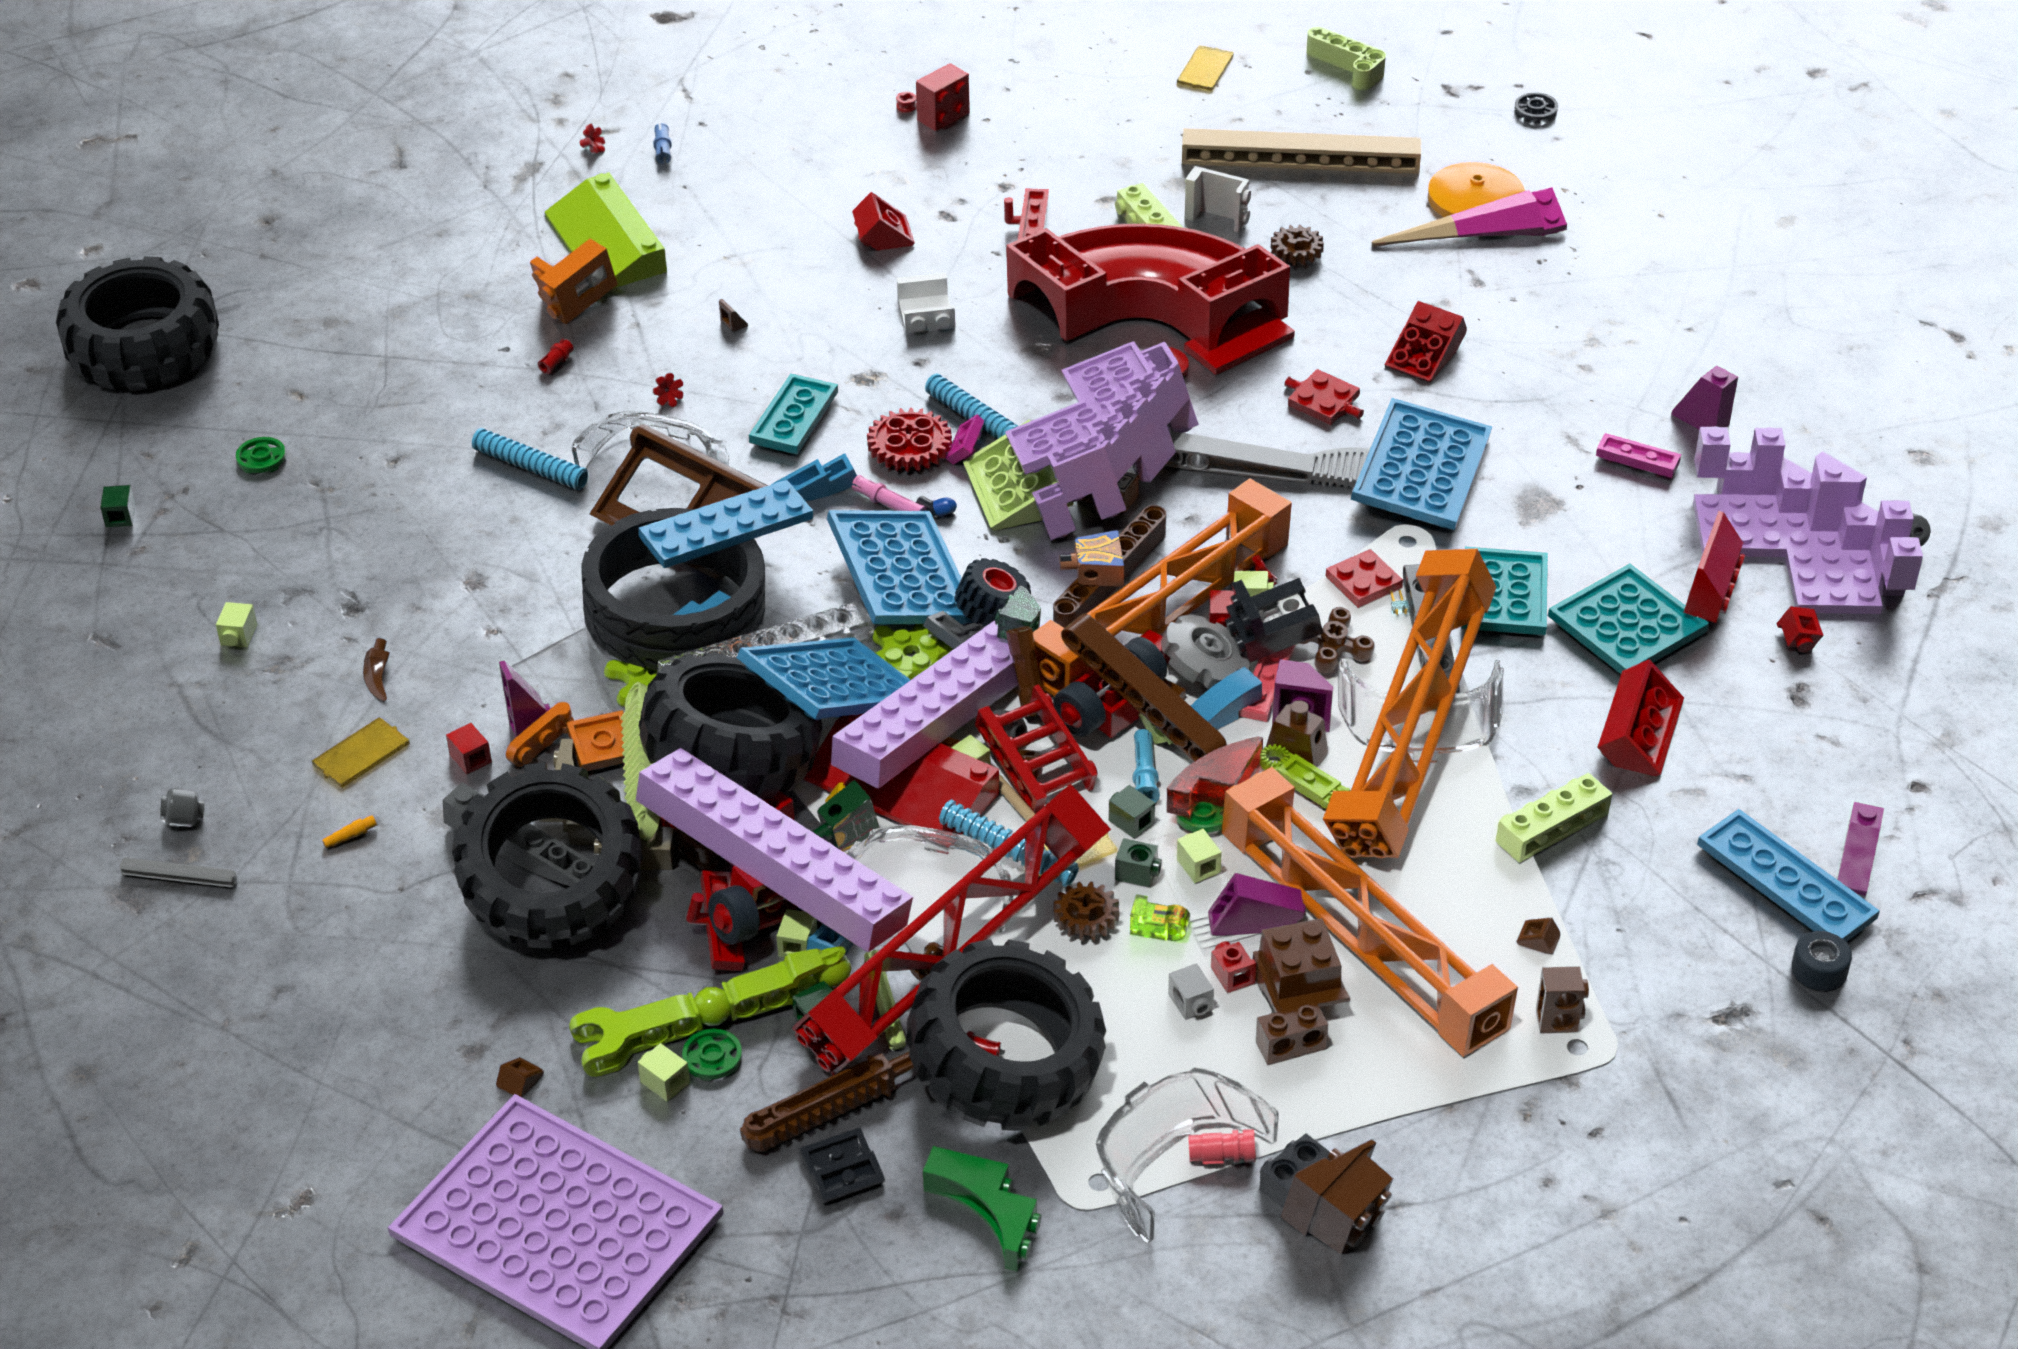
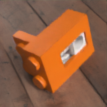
[530,238,618,324]

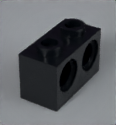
[1259,1133,1330,1208]

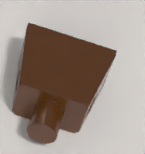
[1266,701,1328,767]

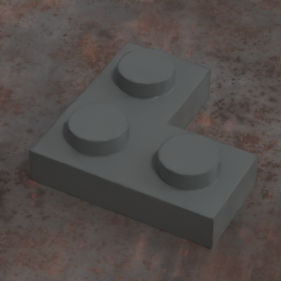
[923,611,985,650]

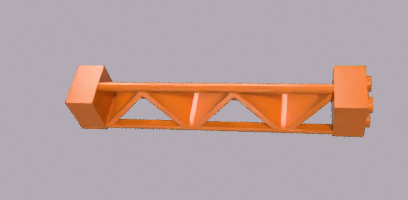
[1033,478,1292,696]
[1323,549,1496,858]
[1222,767,1518,1057]

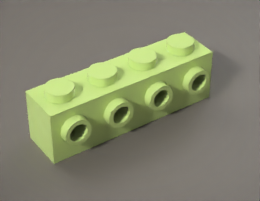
[1115,183,1182,227]
[1495,773,1613,863]

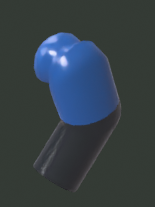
[916,495,957,518]

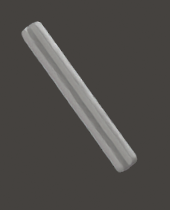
[120,857,237,888]

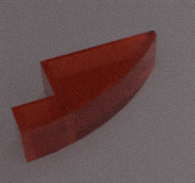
[1166,736,1263,818]

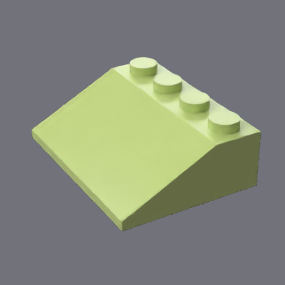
[963,419,1074,531]

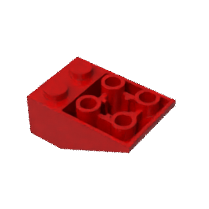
[1384,301,1468,383]

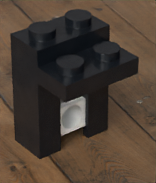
[1225,578,1324,662]

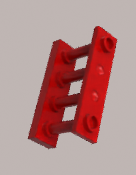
[975,684,1098,814]

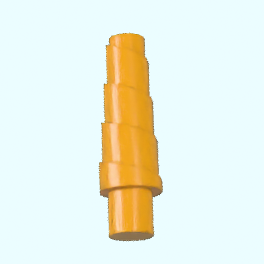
[322,815,377,849]

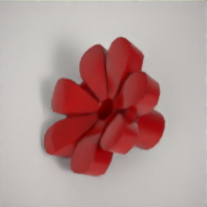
[579,124,606,154]
[652,373,684,407]
[1252,555,1278,585]

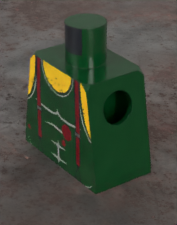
[811,780,881,852]

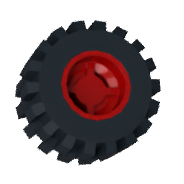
[954,558,1031,627]

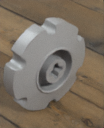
[1161,615,1250,689]

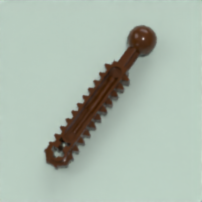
[740,1051,914,1152]

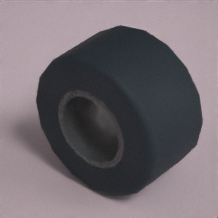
[1791,931,1852,991]

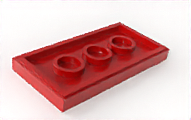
[1184,306,1295,375]

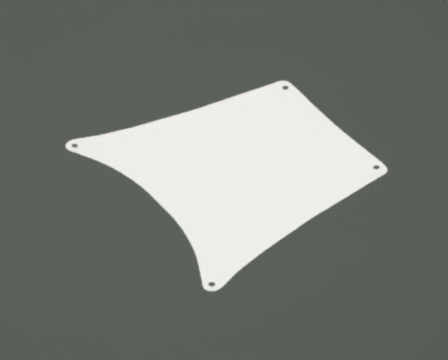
[792,524,1618,1210]

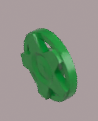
[236,437,286,474]
[1176,794,1225,833]
[682,1029,742,1082]

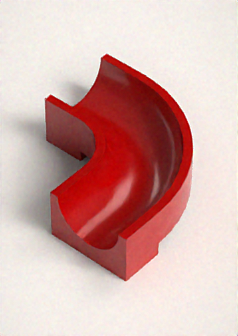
[1006,223,1290,351]

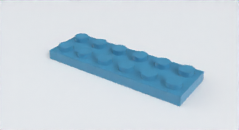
[639,480,813,568]
[1697,809,1880,942]

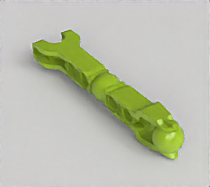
[569,947,852,1077]

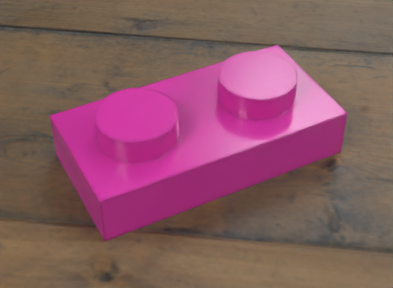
[946,414,984,465]

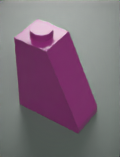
[1671,365,1738,430]
[1208,873,1305,936]

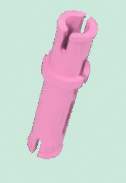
[852,475,927,511]

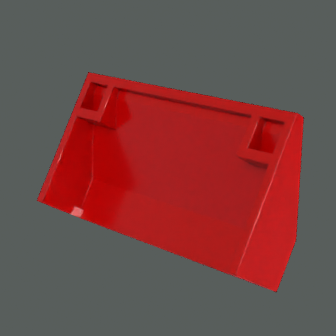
[803,713,999,846]

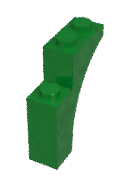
[923,1146,1042,1272]

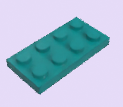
[749,373,838,454]

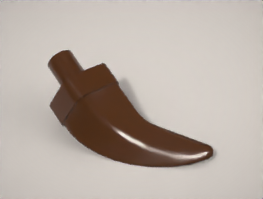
[363,638,390,701]

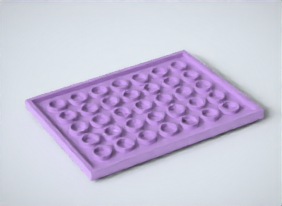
[388,1094,724,1349]

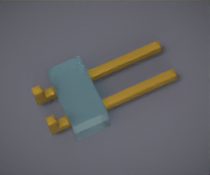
[1390,590,1409,615]

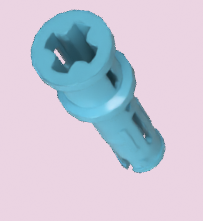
[1132,729,1160,803]

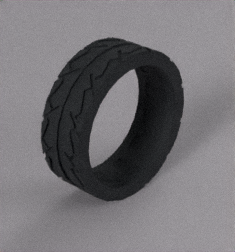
[581,508,765,670]

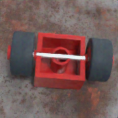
[1053,637,1167,738]
[708,866,804,945]

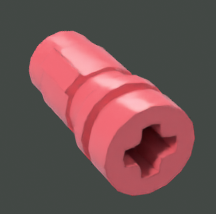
[1188,1129,1256,1165]

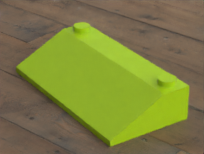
[544,172,667,289]

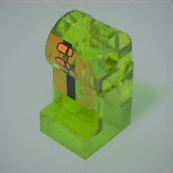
[1130,894,1191,941]

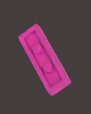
[1595,433,1681,478]

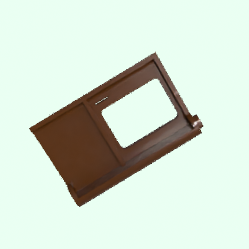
[589,424,768,580]

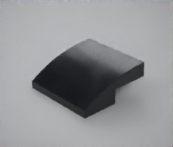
[799,1127,885,1203]

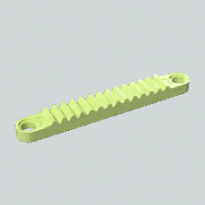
[621,682,660,842]

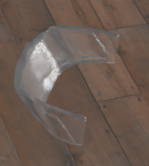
[572,411,730,469]
[1338,659,1504,763]
[846,825,1014,933]
[1096,1068,1279,1243]

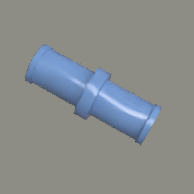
[653,123,672,164]

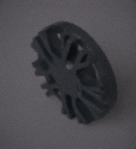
[1514,92,1559,123]

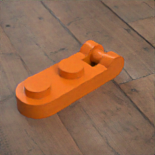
[506,702,574,767]

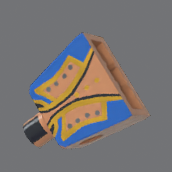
[1059,530,1124,587]

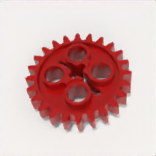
[867,407,952,472]

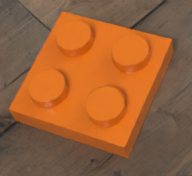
[566,710,625,771]

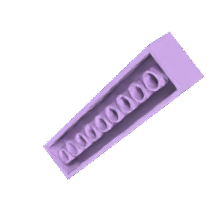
[831,612,1040,789]
[636,748,913,953]

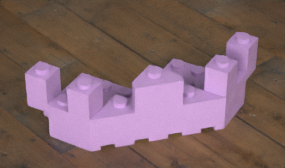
[1005,341,1199,540]
[1693,426,1923,614]

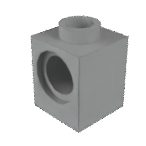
[1168,963,1214,1020]

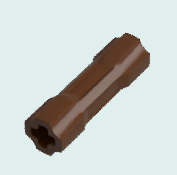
[1006,626,1044,716]

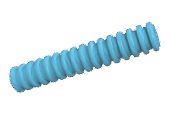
[925,373,1019,439]
[472,428,588,490]
[939,799,1079,887]

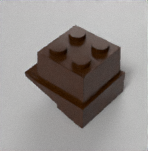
[1252,918,1350,1012]
[1280,1139,1394,1254]

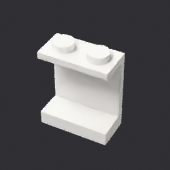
[1184,166,1251,233]
[896,272,956,334]

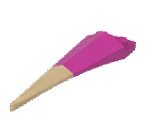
[1371,187,1567,247]

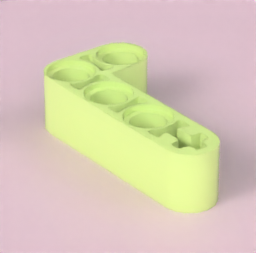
[1306,27,1386,90]

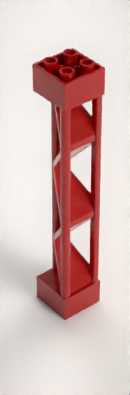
[792,783,1111,1076]

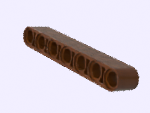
[1053,505,1167,628]
[1061,613,1227,767]

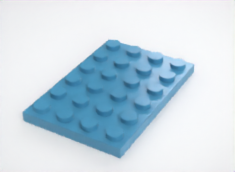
[1351,398,1493,530]
[826,510,974,625]
[736,637,910,720]

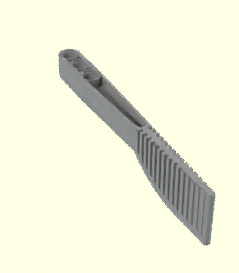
[1164,431,1370,488]

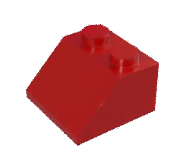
[852,192,915,251]

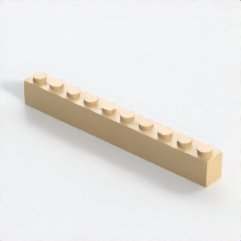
[1181,128,1421,174]

